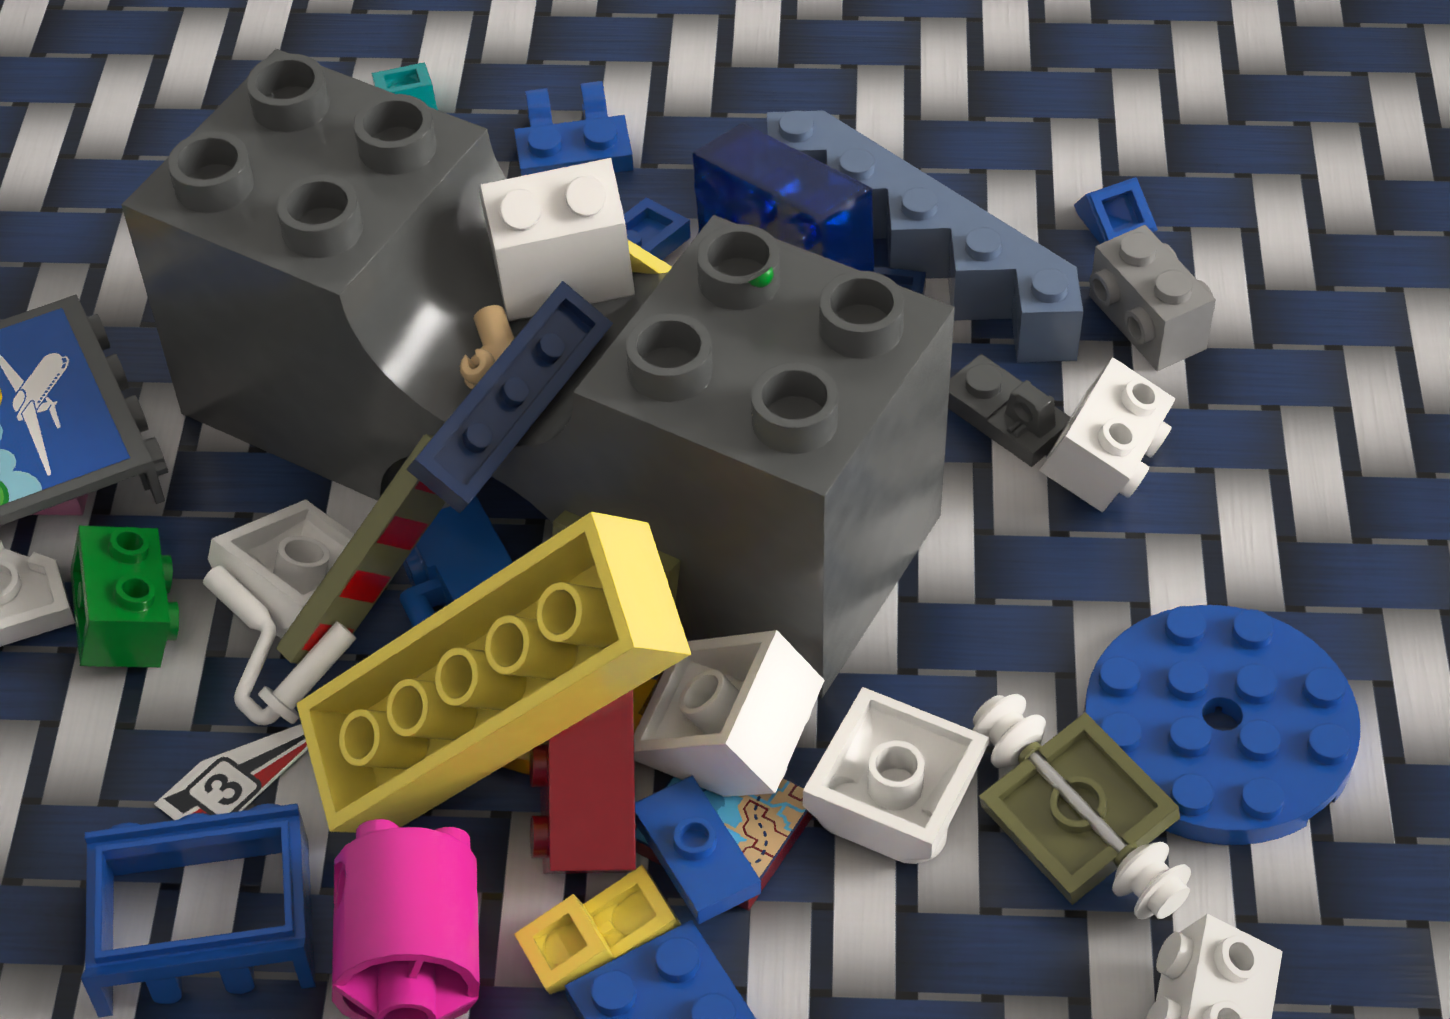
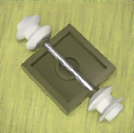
[973,694,1191,919]

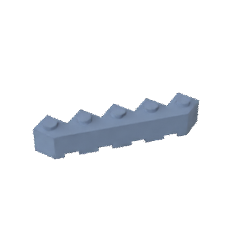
[767,110,1083,363]

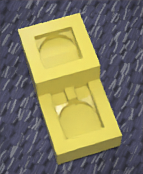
[514,865,681,994]

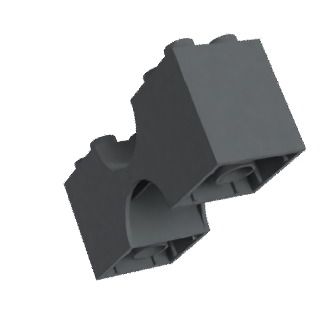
[121,49,955,698]

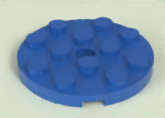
[1084,605,1360,845]

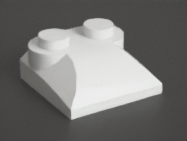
[208,499,354,639]
[803,687,989,864]

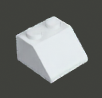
[480,158,635,322]
[634,630,824,797]

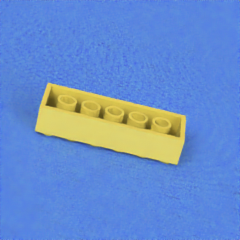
[296,512,691,833]

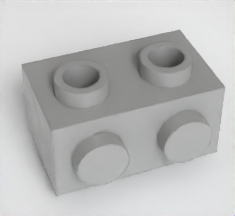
[1089,225,1216,371]

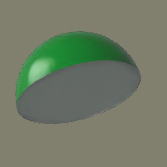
[748,266,774,288]

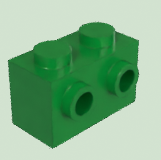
[70,525,179,668]

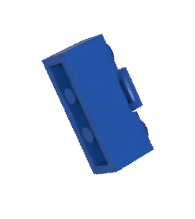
[399,496,513,627]

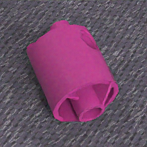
[332,819,480,1019]

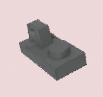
[948,354,1070,467]

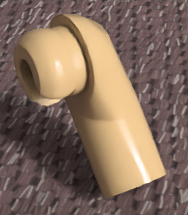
[460,305,514,389]

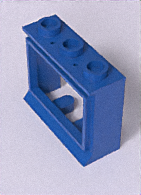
[81,803,316,1018]

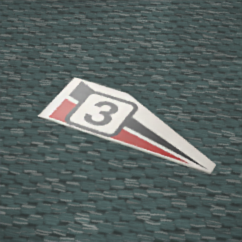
[154,724,308,820]

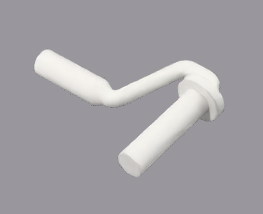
[203,565,357,726]

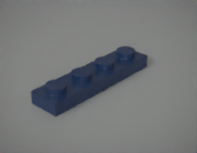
[406,281,613,514]

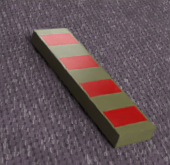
[276,434,446,664]

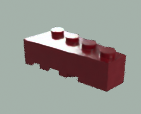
[529,690,636,874]

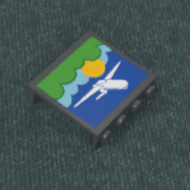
[0,294,168,526]

